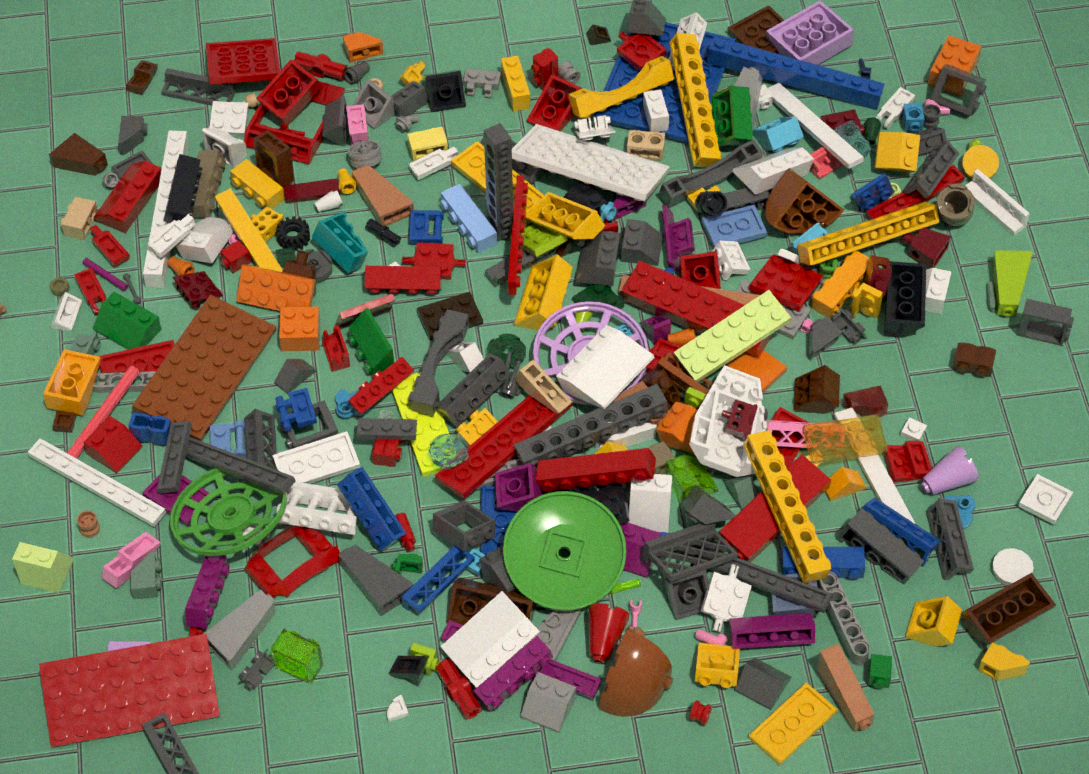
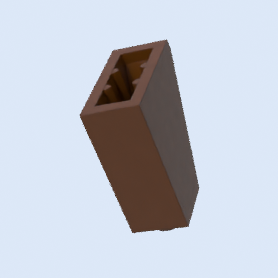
[49,133,108,176]

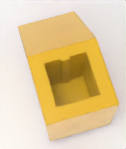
[978,643,1030,681]

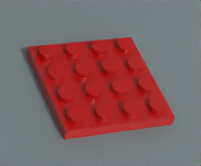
[206,38,280,85]

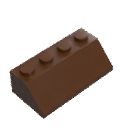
[961,572,1056,645]
[446,577,536,625]

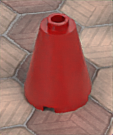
[589,603,630,663]

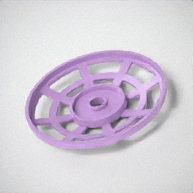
[533,302,649,405]

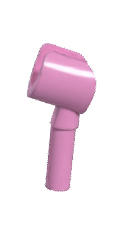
[800,319,814,333]
[630,600,642,628]

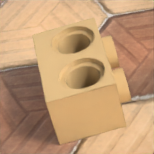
[627,130,665,161]

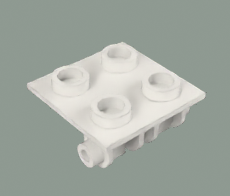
[574,115,615,140]

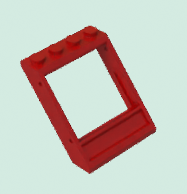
[243,70,345,164]

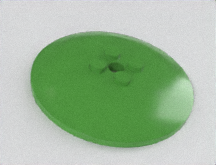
[503,491,626,611]

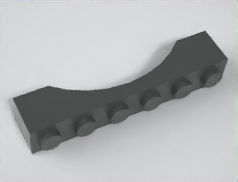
[659,139,764,208]
[408,309,469,416]

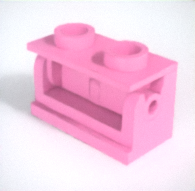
[346,104,369,145]

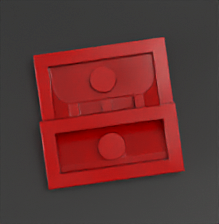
[882,441,932,482]

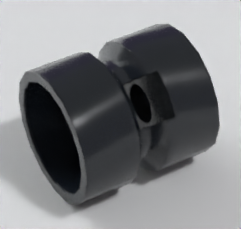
[696,191,727,215]

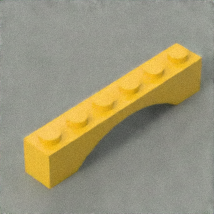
[568,56,674,118]

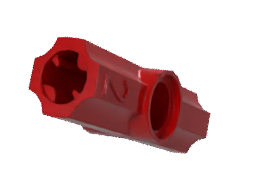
[294,52,348,80]
[436,659,482,719]

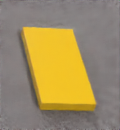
[749,682,837,766]

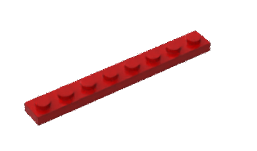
[508,175,528,295]

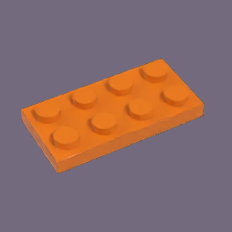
[236,264,316,311]

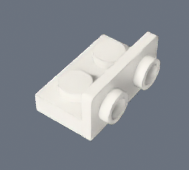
[712,240,751,280]

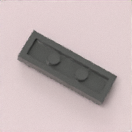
[357,418,417,440]

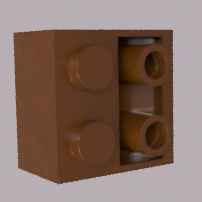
[794,365,840,414]

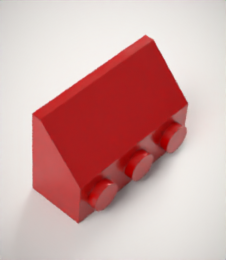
[256,59,321,125]

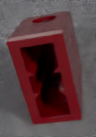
[902,228,951,269]
[862,255,892,297]

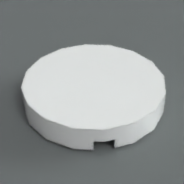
[992,548,1034,586]

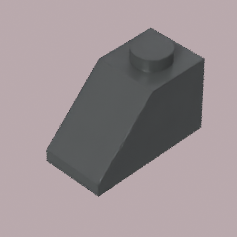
[118,116,148,155]
[808,316,842,361]

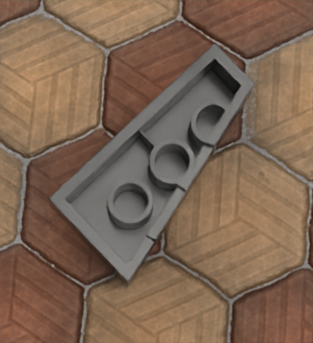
[836,508,924,585]

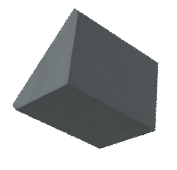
[322,96,348,146]
[734,658,791,710]

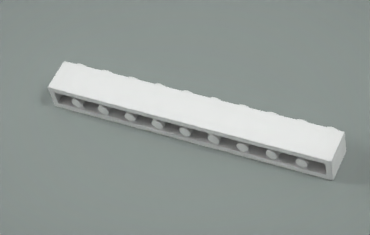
[143,131,189,288]

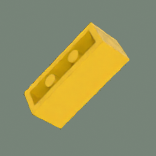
[501,55,530,112]
[230,159,285,209]

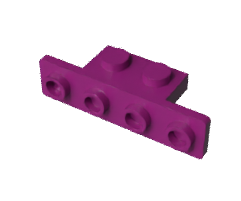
[661,204,695,272]

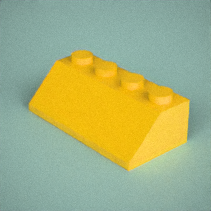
[526,192,605,239]
[514,254,573,331]

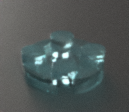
[428,433,469,470]

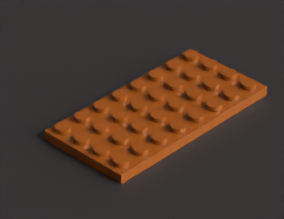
[132,294,277,441]

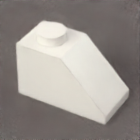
[446,341,483,372]

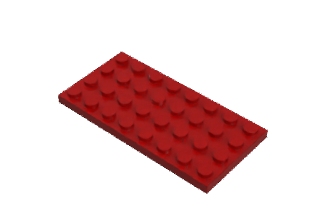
[39,634,220,748]

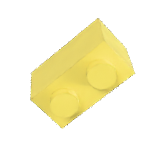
[407,127,448,162]

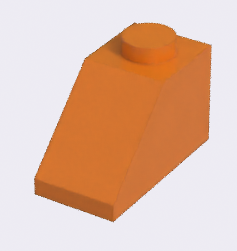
[343,32,383,63]

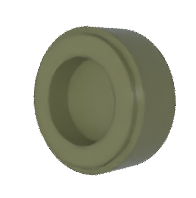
[50,277,70,296]

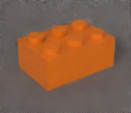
[928,35,982,96]

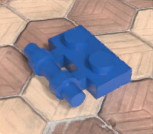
[275,388,317,432]

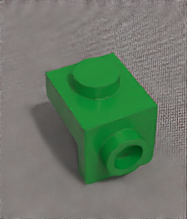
[392,553,423,575]

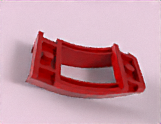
[244,525,340,598]

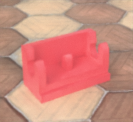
[809,147,843,180]

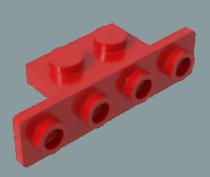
[348,357,414,415]

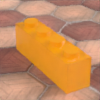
[812,250,869,319]

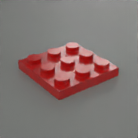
[749,254,824,311]

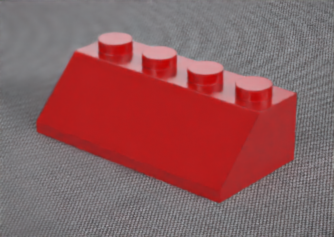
[93,161,161,234]

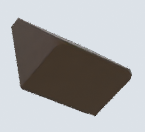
[586,24,611,45]

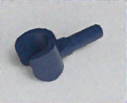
[859,58,871,78]

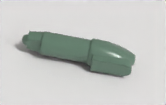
[987,281,997,312]

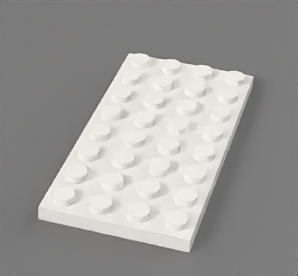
[512,124,670,201]

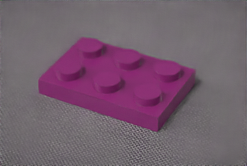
[142,475,214,526]

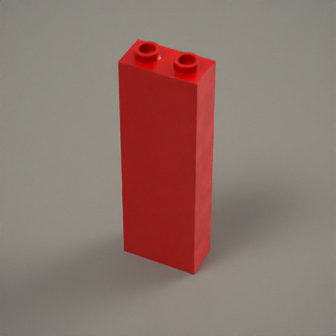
[719,454,831,563]

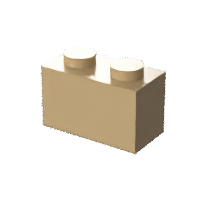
[60,197,98,240]

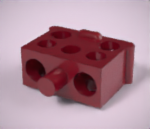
[721,399,758,441]

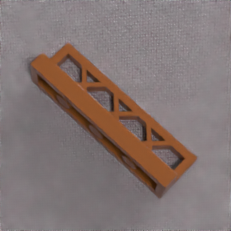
[656,352,714,394]

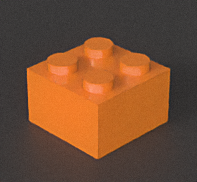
[279,306,320,352]

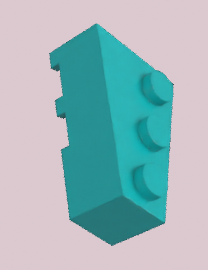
[312,212,368,273]

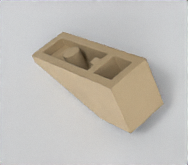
[514,360,572,414]

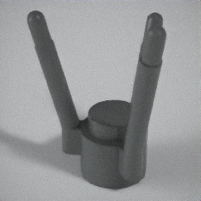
[500,351,522,398]

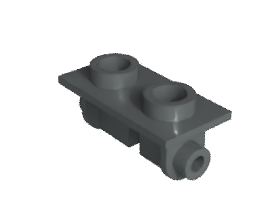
[831,307,867,344]
[238,648,276,691]

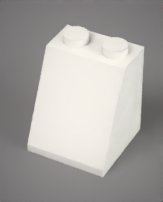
[629,474,672,533]

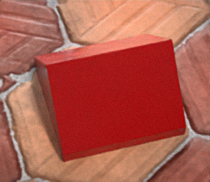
[679,251,721,289]

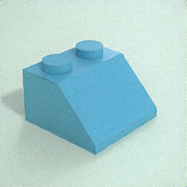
[753,117,804,152]

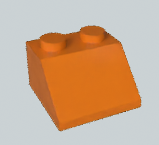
[656,402,697,454]

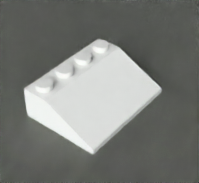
[556,325,655,409]
[440,591,543,688]

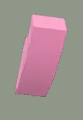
[102,532,161,589]

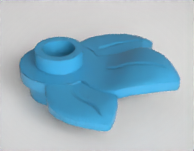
[335,389,372,418]
[943,495,976,530]

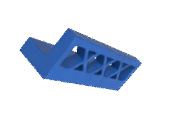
[863,497,941,566]
[402,545,475,614]

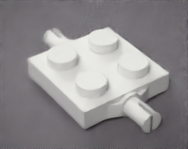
[700,564,752,633]

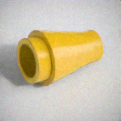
[338,168,356,194]

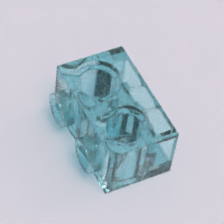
[834,120,871,158]

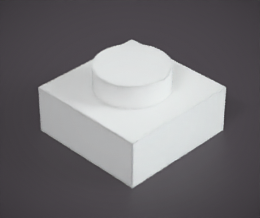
[900,417,927,441]

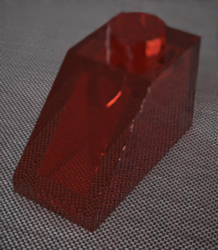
[842,385,888,419]

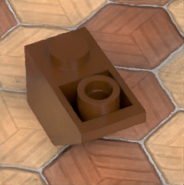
[639,369,684,410]

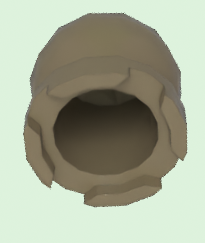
[937,184,975,226]

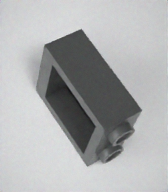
[930,64,987,116]
[1017,299,1074,346]
[279,400,338,450]
[433,500,495,551]

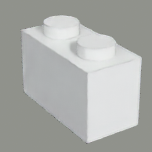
[643,89,669,132]

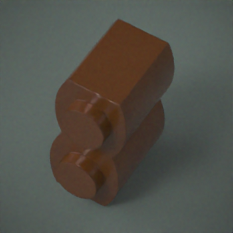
[953,342,996,377]

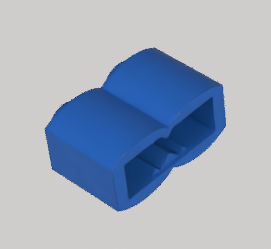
[128,413,171,445]

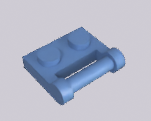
[210,420,247,458]

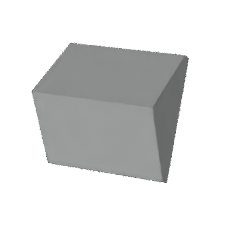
[352,79,395,129]

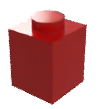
[220,240,251,274]

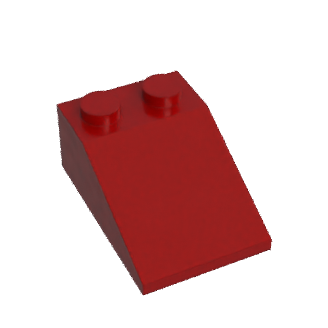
[526,74,582,131]

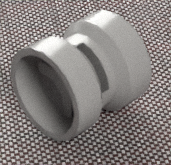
[558,61,581,84]

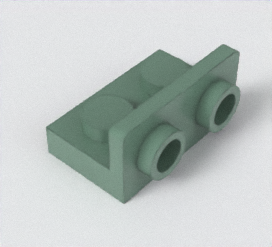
[70,331,101,355]

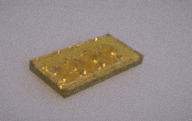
[802,415,888,464]

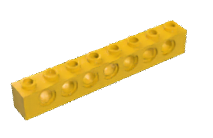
[670,33,721,167]
[797,202,940,265]
[743,430,831,583]

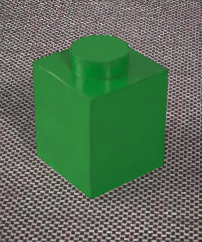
[868,654,892,689]

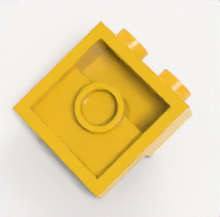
[695,643,740,688]

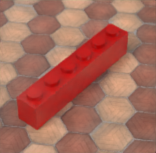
[535,448,656,492]

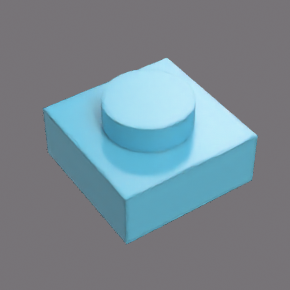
[462,548,485,576]

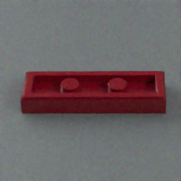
[284,178,340,203]

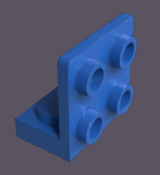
[851,173,894,213]

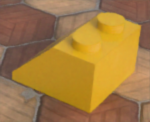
[874,132,920,174]
[906,596,962,647]

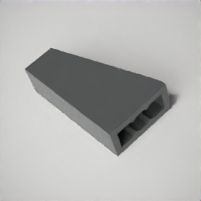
[339,545,413,616]

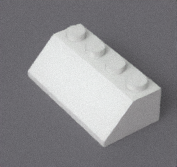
[732,147,814,195]

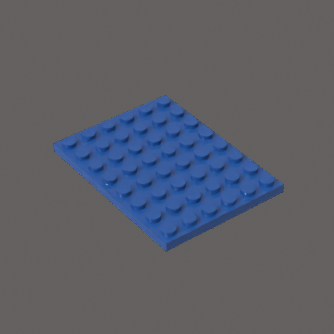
[593,22,736,143]

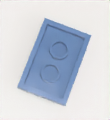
[702,205,767,248]

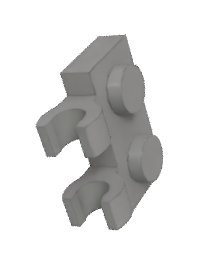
[463,68,501,98]

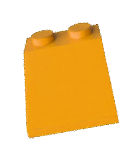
[43,349,101,416]

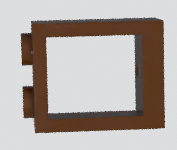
[254,130,294,187]

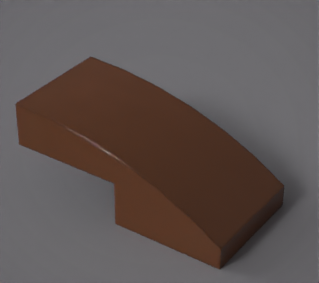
[126,60,158,94]

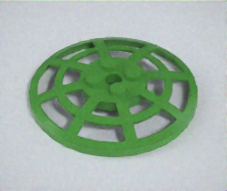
[170,464,288,556]

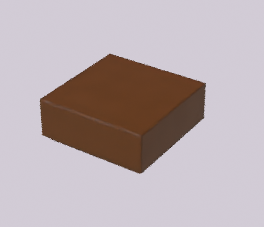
[52,411,76,433]

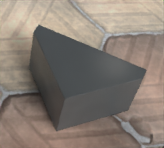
[274,359,316,394]

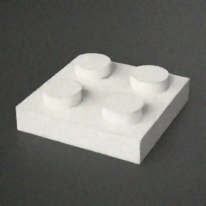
[209,101,249,137]
[1018,474,1073,525]

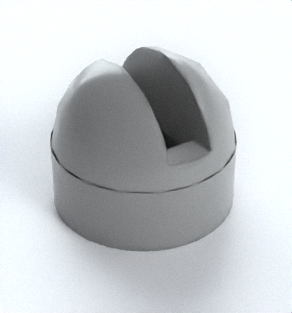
[102,173,118,187]

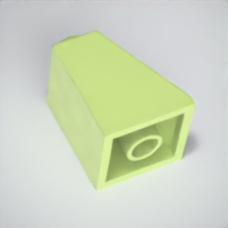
[12,542,74,593]

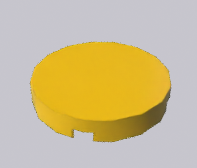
[962,145,999,181]

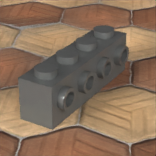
[436,353,511,427]

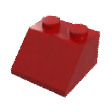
[84,416,142,474]

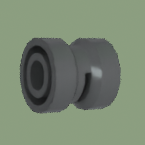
[923,104,941,129]

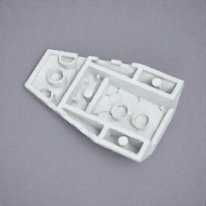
[689,365,767,477]

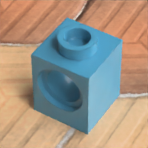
[902,103,924,132]

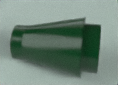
[864,117,882,145]

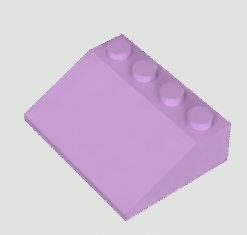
[766,0,854,65]

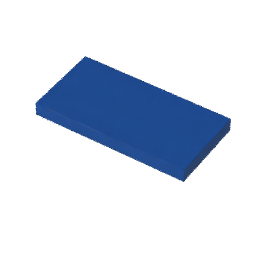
[481,486,517,555]

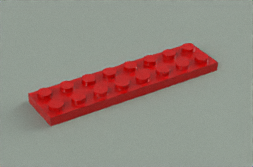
[435,395,572,499]

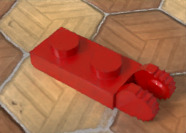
[74,268,106,315]

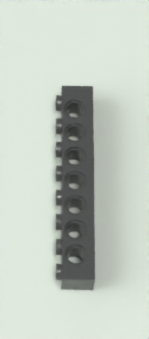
[484,123,514,241]
[514,384,668,469]

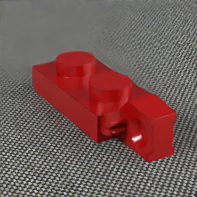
[90,225,130,267]

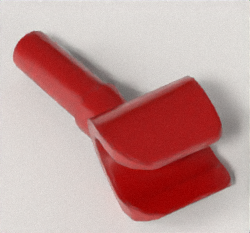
[280,123,305,136]

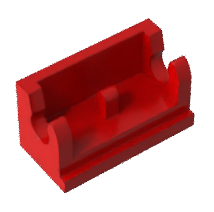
[322,325,350,372]

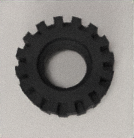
[276,216,310,251]

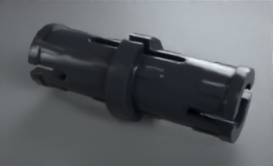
[365,218,401,247]

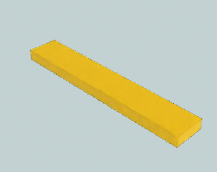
[214,188,283,272]

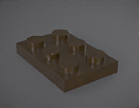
[417,292,483,341]

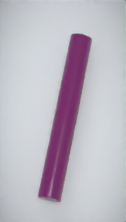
[82,258,128,291]

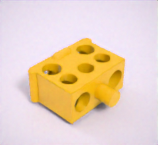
[251,207,284,243]

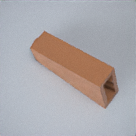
[352,165,414,226]
[817,643,874,732]

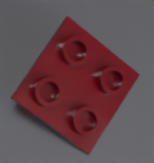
[173,271,223,309]

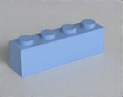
[440,184,497,253]

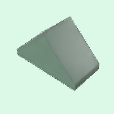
[723,475,757,510]

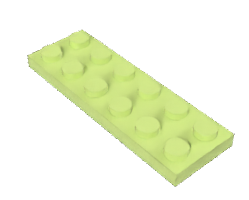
[674,290,792,382]

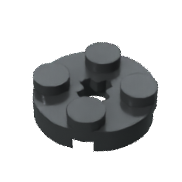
[304,249,333,283]

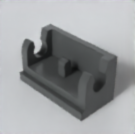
[391,80,428,117]

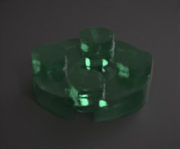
[487,334,526,369]

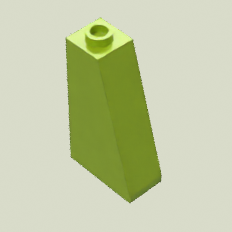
[992,250,1032,317]

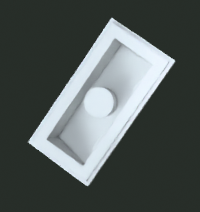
[50,292,82,331]

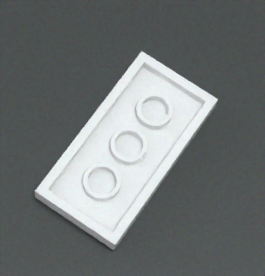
[272,431,360,484]

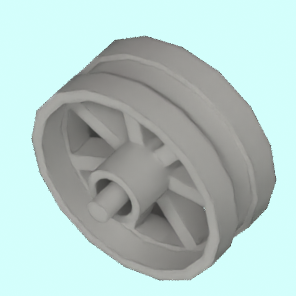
[348,140,382,168]

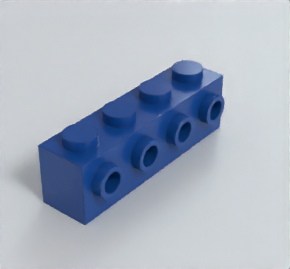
[337,467,407,551]

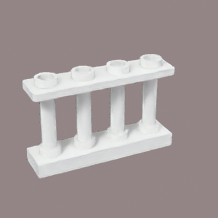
[277,482,357,535]

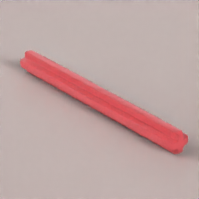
[67,366,139,459]

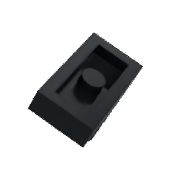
[389,656,428,686]

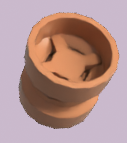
[77,510,100,538]

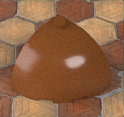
[765,168,844,234]
[599,629,673,717]

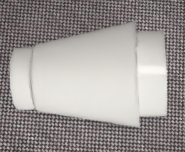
[314,190,343,212]

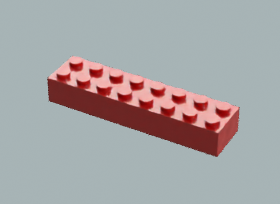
[622,260,773,359]

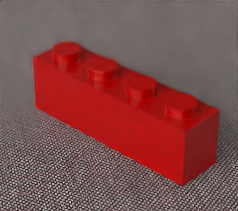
[365,266,442,293]

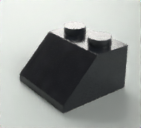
[424,70,466,112]
[563,181,608,216]

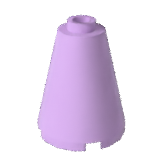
[921,445,979,495]

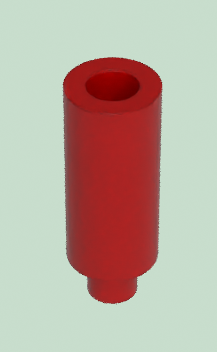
[395,513,416,551]

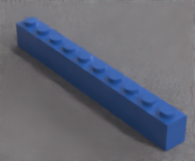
[707,36,885,110]

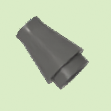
[344,61,370,83]

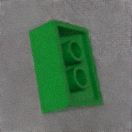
[711,85,753,148]
[93,292,161,350]
[347,308,394,376]

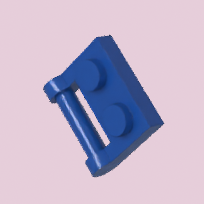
[409,210,444,244]

